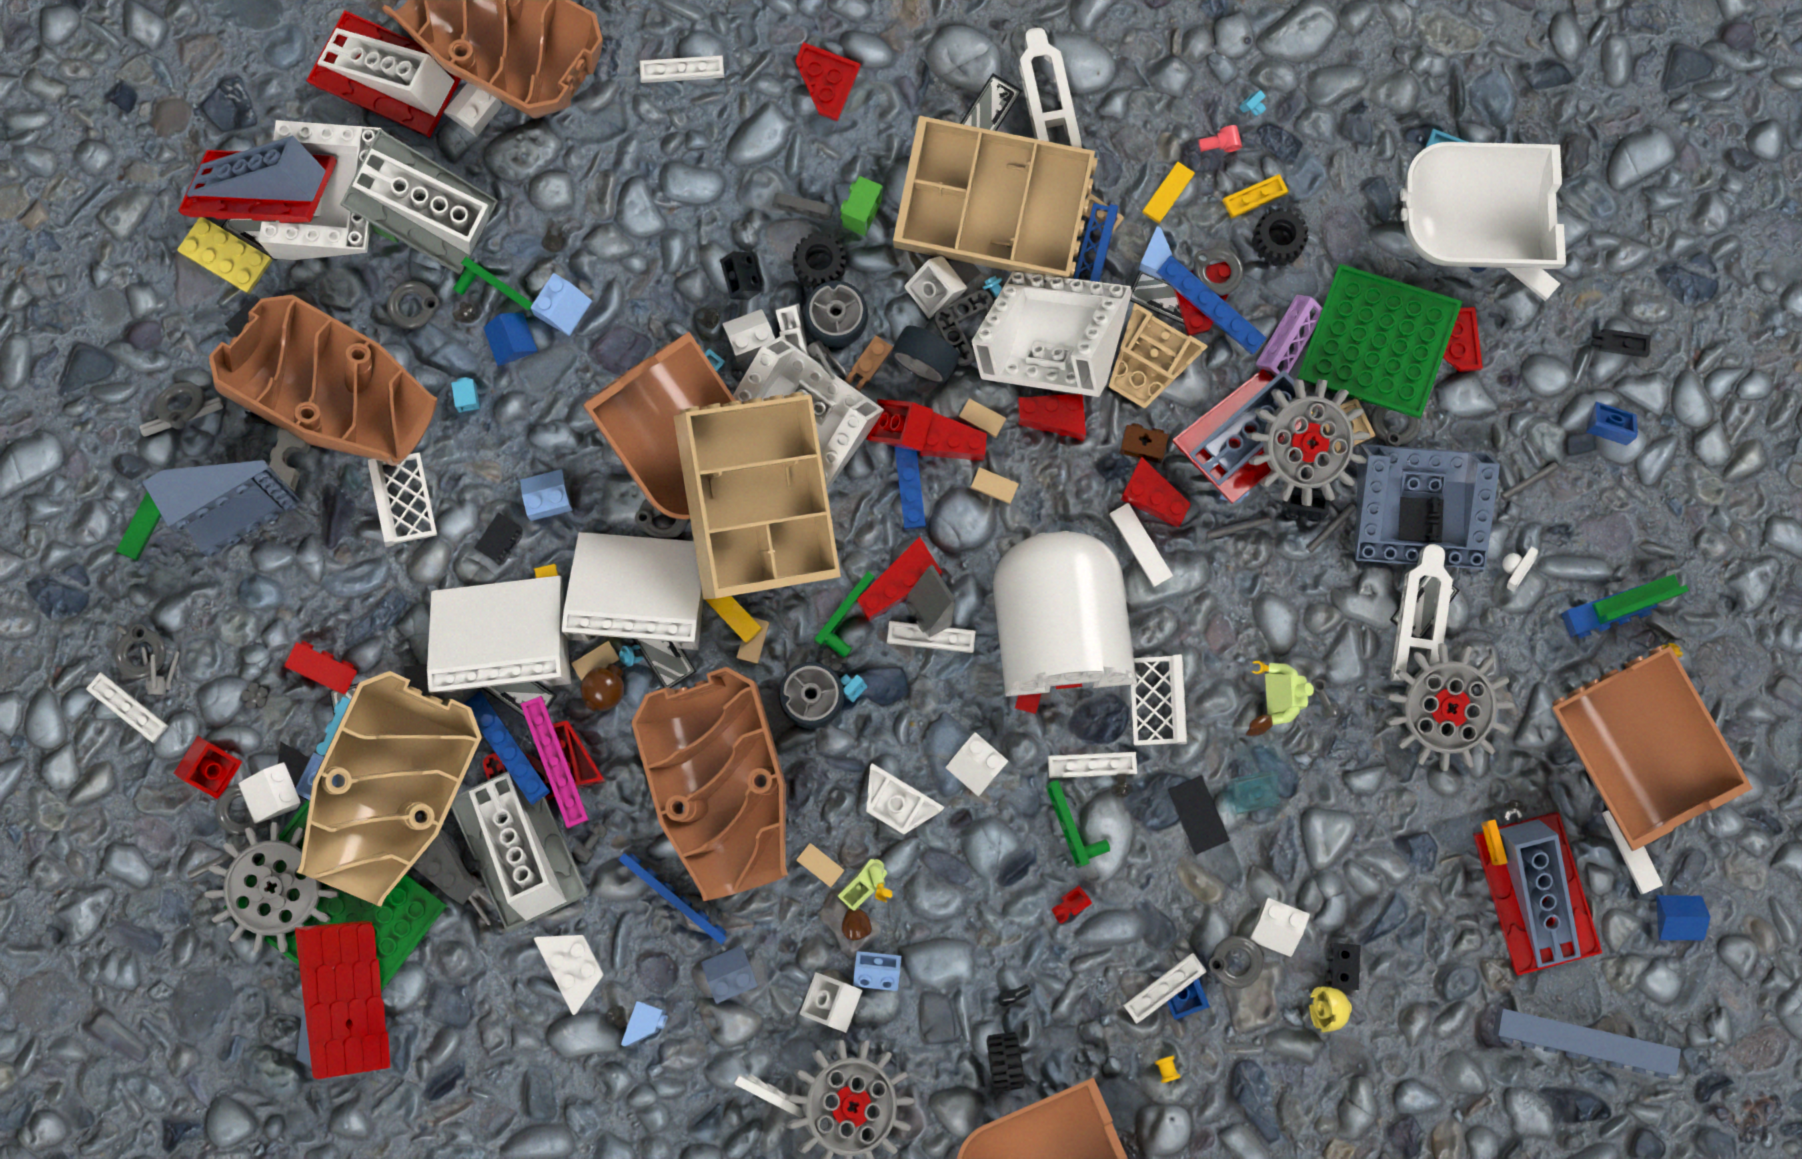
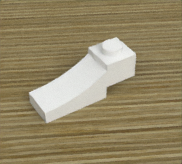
[775,303,810,357]

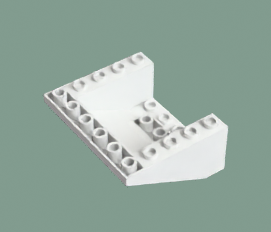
[259,120,383,260]
[972,271,1132,397]
[733,336,884,490]
[562,532,703,650]
[427,576,571,699]

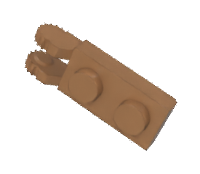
[845,335,893,392]

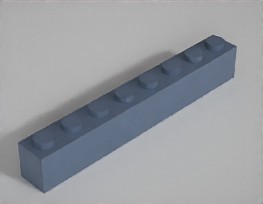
[1493,1009,1681,1079]

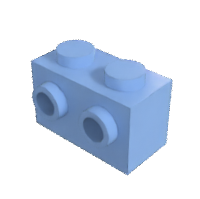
[853,951,901,991]

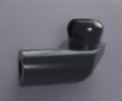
[462,853,481,873]
[998,984,1031,1007]

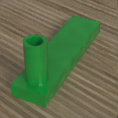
[453,257,533,313]
[116,476,162,561]
[814,571,875,658]
[1045,780,1110,869]

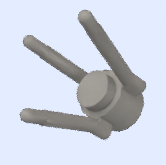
[807,341,848,380]
[141,646,179,695]
[468,875,493,925]

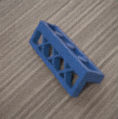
[1074,203,1118,282]

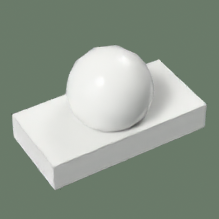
[1502,546,1538,591]

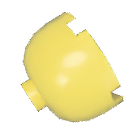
[1309,986,1352,1033]

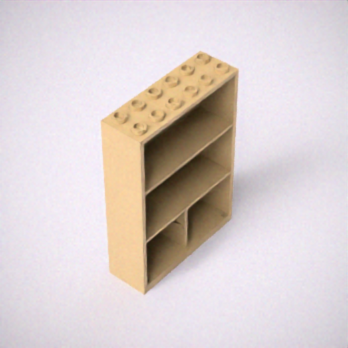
[893,116,1098,278]
[673,392,841,599]

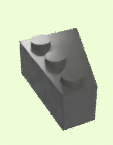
[412,829,477,905]

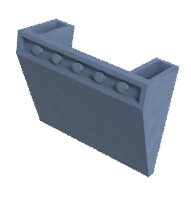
[1355,444,1500,569]
[143,460,301,557]

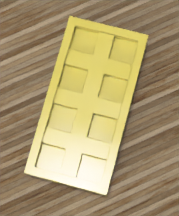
[177,217,273,294]

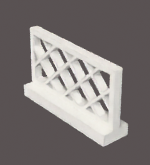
[368,452,437,547]
[1131,654,1187,746]

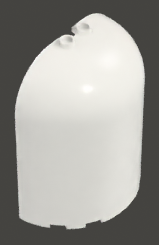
[1400,142,1566,269]
[993,531,1137,696]

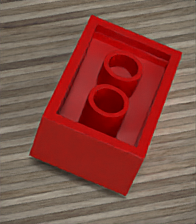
[866,399,933,451]

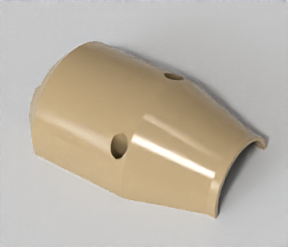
[296,671,482,907]

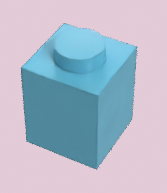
[451,377,480,413]

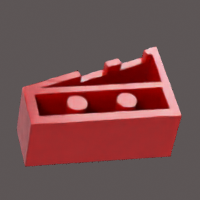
[1017,394,1086,441]
[920,412,987,461]
[1121,457,1191,528]
[282,640,357,695]
[553,720,606,789]

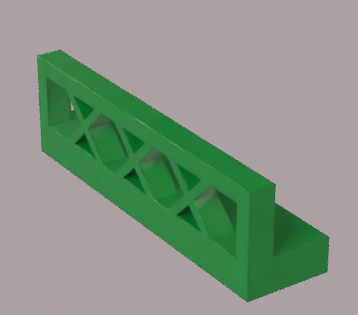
[1592,574,1689,625]

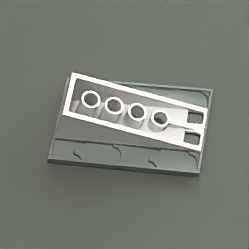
[340,129,498,275]
[451,771,589,933]

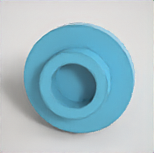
[983,275,1003,297]
[619,645,643,667]

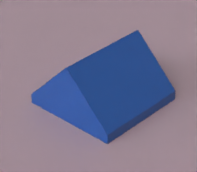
[483,313,538,367]
[1586,401,1638,446]
[1656,895,1711,940]
[1157,977,1210,1020]

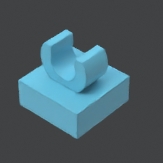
[1238,90,1266,116]
[841,674,867,702]

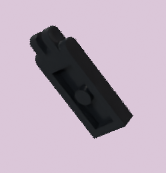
[1591,329,1651,358]

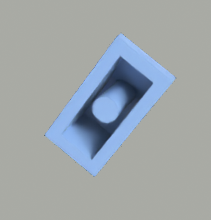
[1139,226,1172,280]

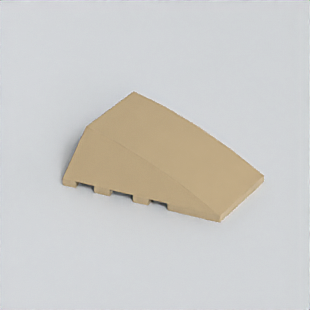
[1109,303,1208,409]

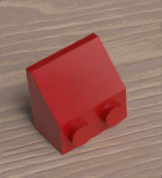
[173,735,242,799]

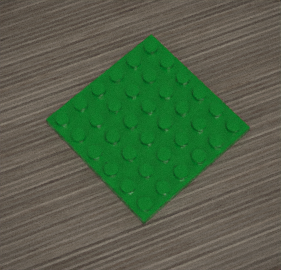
[1297,264,1463,419]

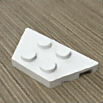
[866,763,944,835]
[534,935,604,1015]
[733,1074,803,1118]

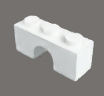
[269,428,310,491]

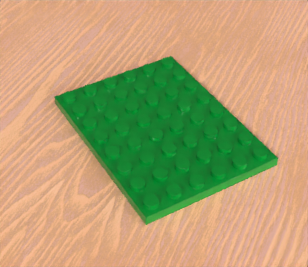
[223,800,448,993]

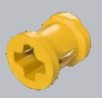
[1154,1055,1181,1083]

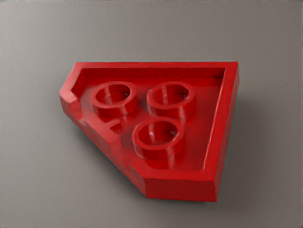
[795,42,861,122]
[1173,261,1231,337]
[1443,307,1483,372]

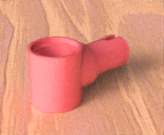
[1199,125,1242,152]

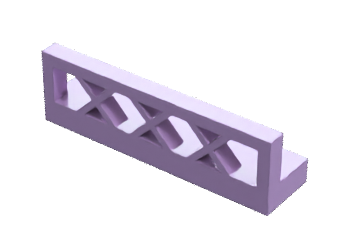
[1255,295,1323,376]

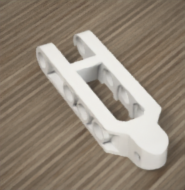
[1019,28,1082,148]
[1391,544,1453,688]

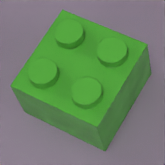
[840,176,883,237]

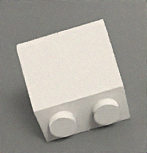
[444,83,503,137]
[904,256,967,319]
[722,309,775,363]
[946,732,1008,797]
[238,762,301,824]
[1250,898,1310,957]
[800,972,862,1033]

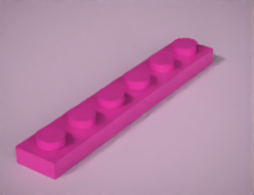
[521,696,589,828]

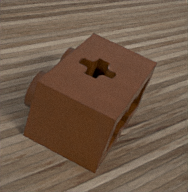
[1119,423,1169,464]

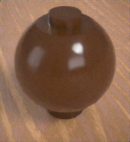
[580,663,624,712]

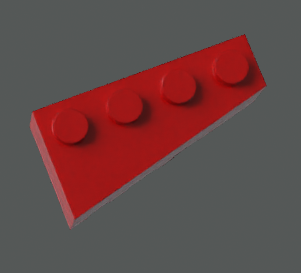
[857,536,943,622]

